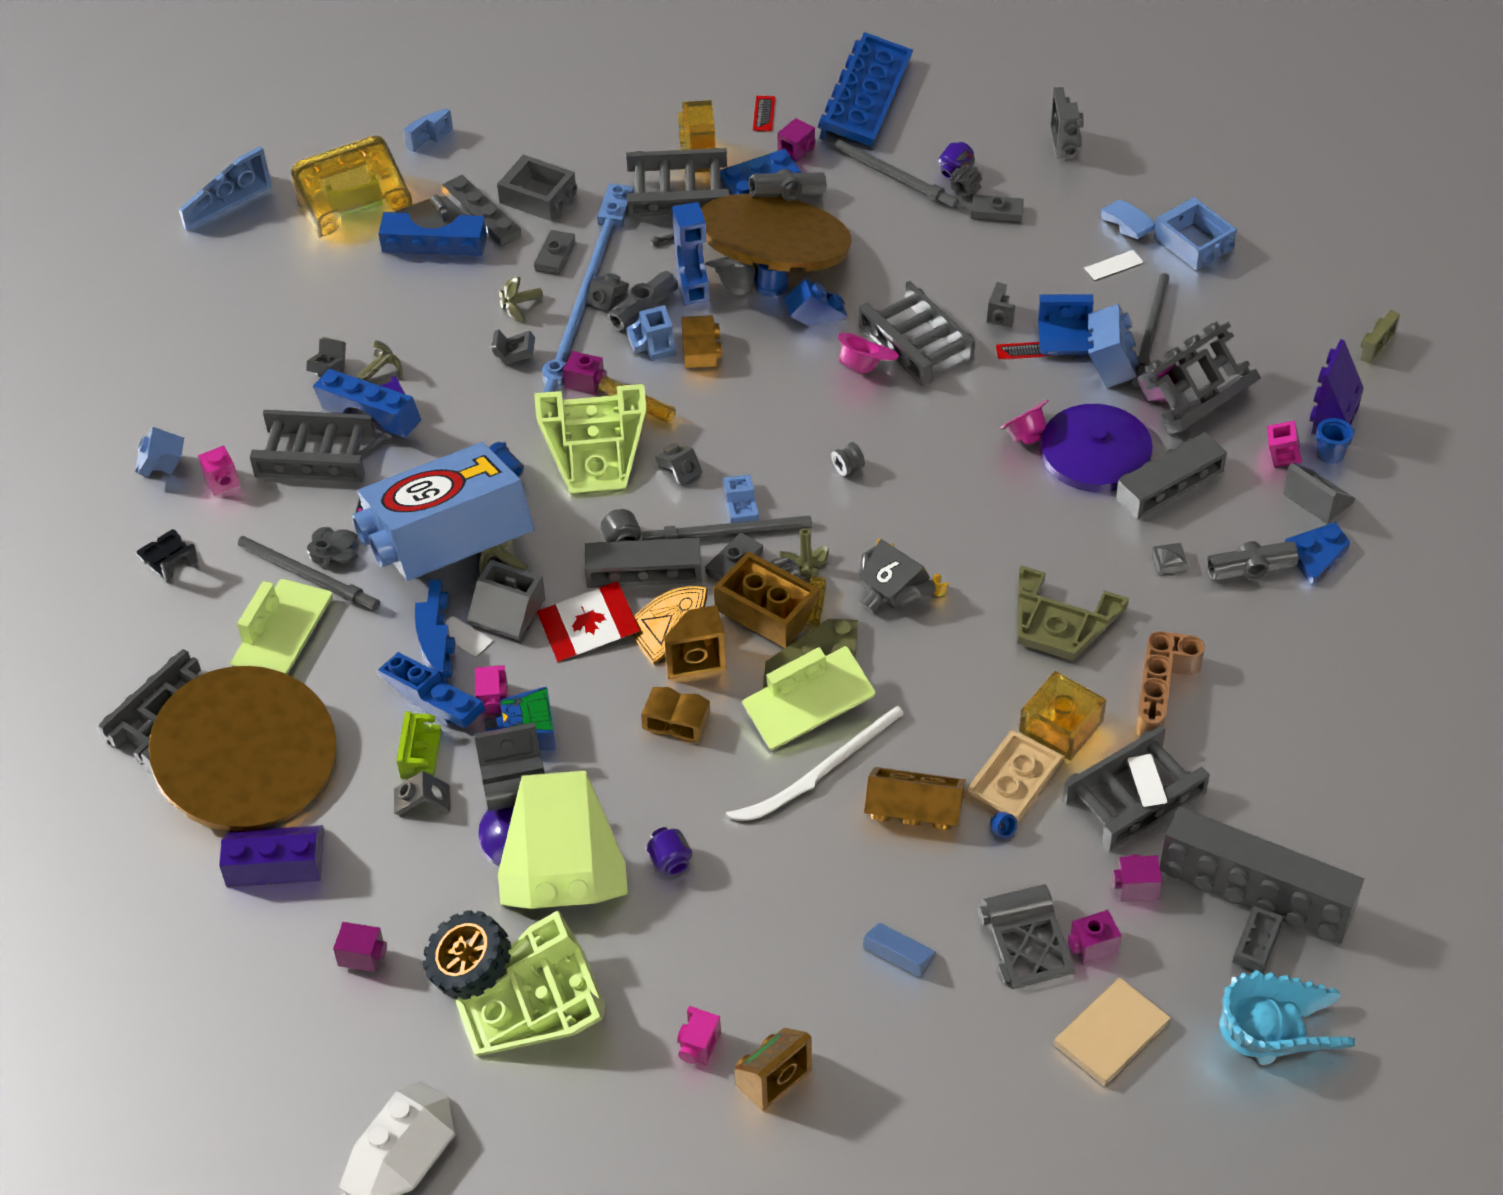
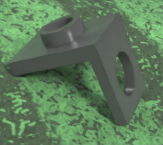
[394,771,450,816]

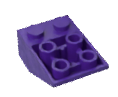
[1309,339,1364,435]

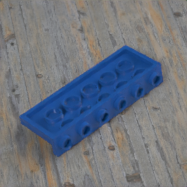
[817,32,913,147]

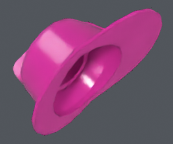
[838,332,899,373]
[1000,400,1049,445]

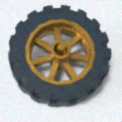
[423,910,511,1000]

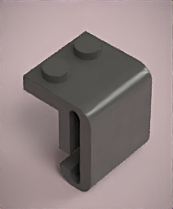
[474,722,545,812]

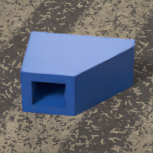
[784,278,848,326]

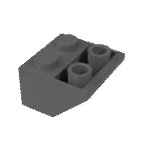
[467,560,546,640]

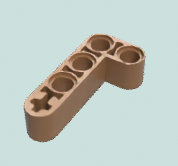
[1136,631,1205,737]

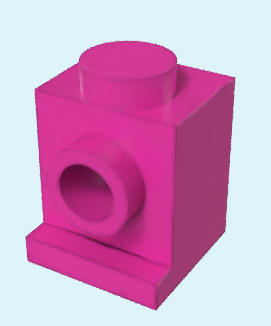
[1267,420,1302,468]
[475,665,508,714]
[677,1006,721,1066]

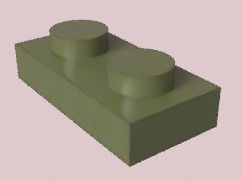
[1360,310,1400,364]

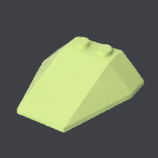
[534,384,647,495]
[498,770,628,909]
[455,911,605,1057]

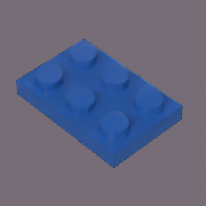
[720,149,802,195]

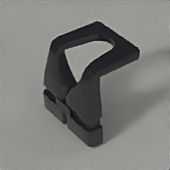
[137,529,198,581]

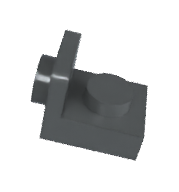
[987,282,1015,327]

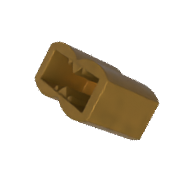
[681,315,722,368]
[641,687,710,742]

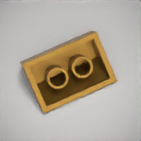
[714,551,820,648]
[864,767,966,830]

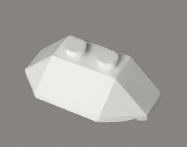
[339,1081,455,1195]

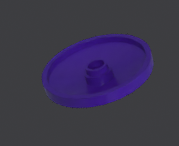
[1040,404,1153,492]

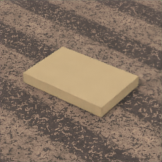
[964,729,1065,826]
[1054,977,1171,1087]

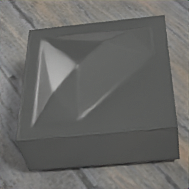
[1152,543,1188,575]

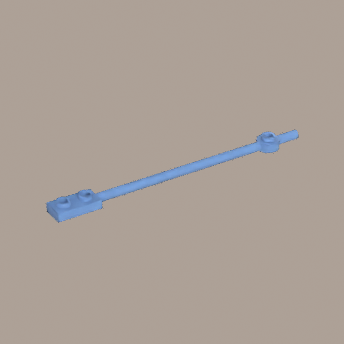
[542,184,634,393]

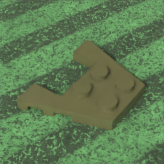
[1017,565,1129,661]

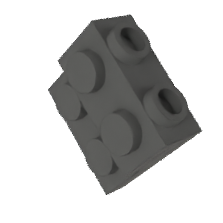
[1050,87,1084,159]

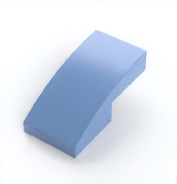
[403,109,453,152]
[1100,199,1155,239]
[722,474,759,523]

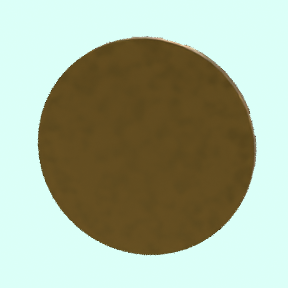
[701,194,852,272]
[149,666,336,831]

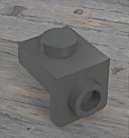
[587,273,629,312]
[491,329,535,366]
[306,337,346,377]
[655,443,702,485]

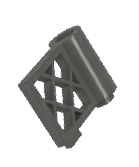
[978,884,1075,989]

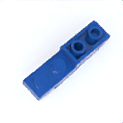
[415,580,455,683]
[377,652,486,729]

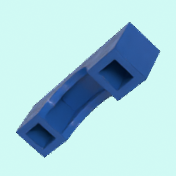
[672,202,710,306]
[378,212,487,256]
[313,369,422,438]

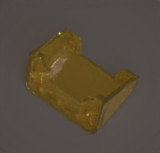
[291,135,413,238]

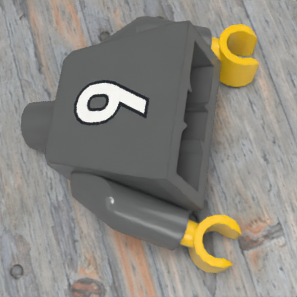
[859,539,949,613]

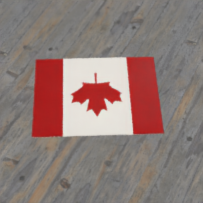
[537,581,640,662]

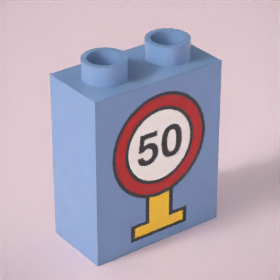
[352,442,535,581]

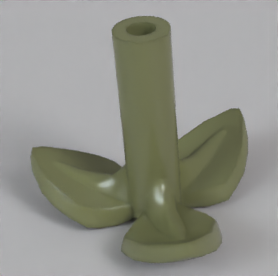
[498,277,543,322]
[357,340,403,381]
[779,528,829,578]
[479,540,528,574]

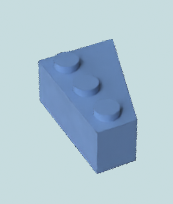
[1088,303,1139,388]

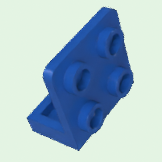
[1037,294,1094,355]

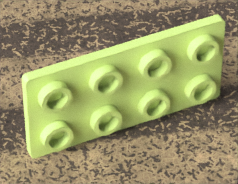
[230,579,333,675]
[742,646,875,751]

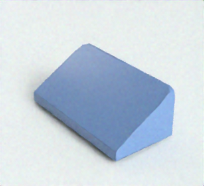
[863,923,936,978]

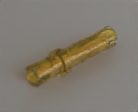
[598,376,676,423]

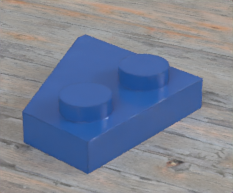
[1285,522,1350,585]

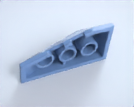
[179,146,272,231]

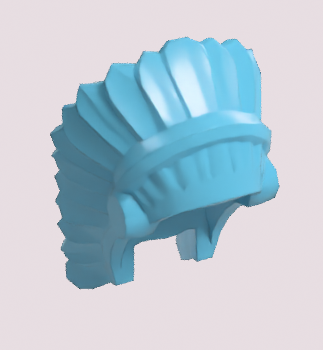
[1219,970,1355,1065]

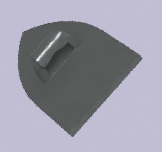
[395,194,466,228]

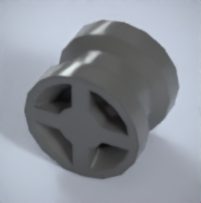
[831,442,865,476]

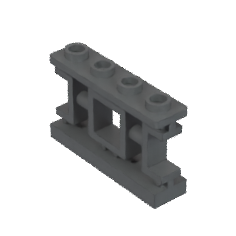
[1138,321,1261,435]
[98,649,201,776]

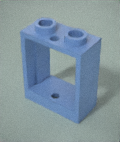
[1153,197,1237,270]

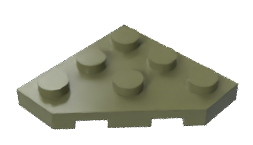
[763,619,858,689]

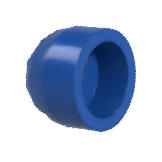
[989,812,1017,839]

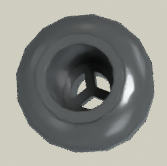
[600,509,642,542]

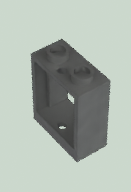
[497,154,577,221]

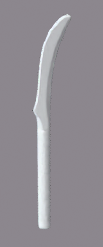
[725,705,903,821]

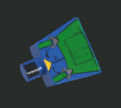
[484,687,556,751]

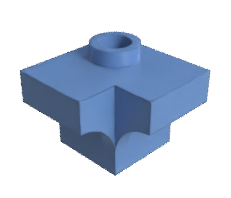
[627,305,676,361]
[135,427,184,477]

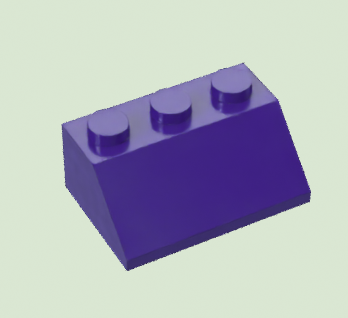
[219,825,324,887]

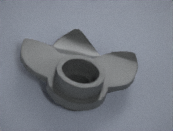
[307,527,358,565]

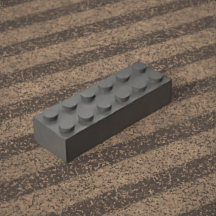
[1160,806,1365,944]

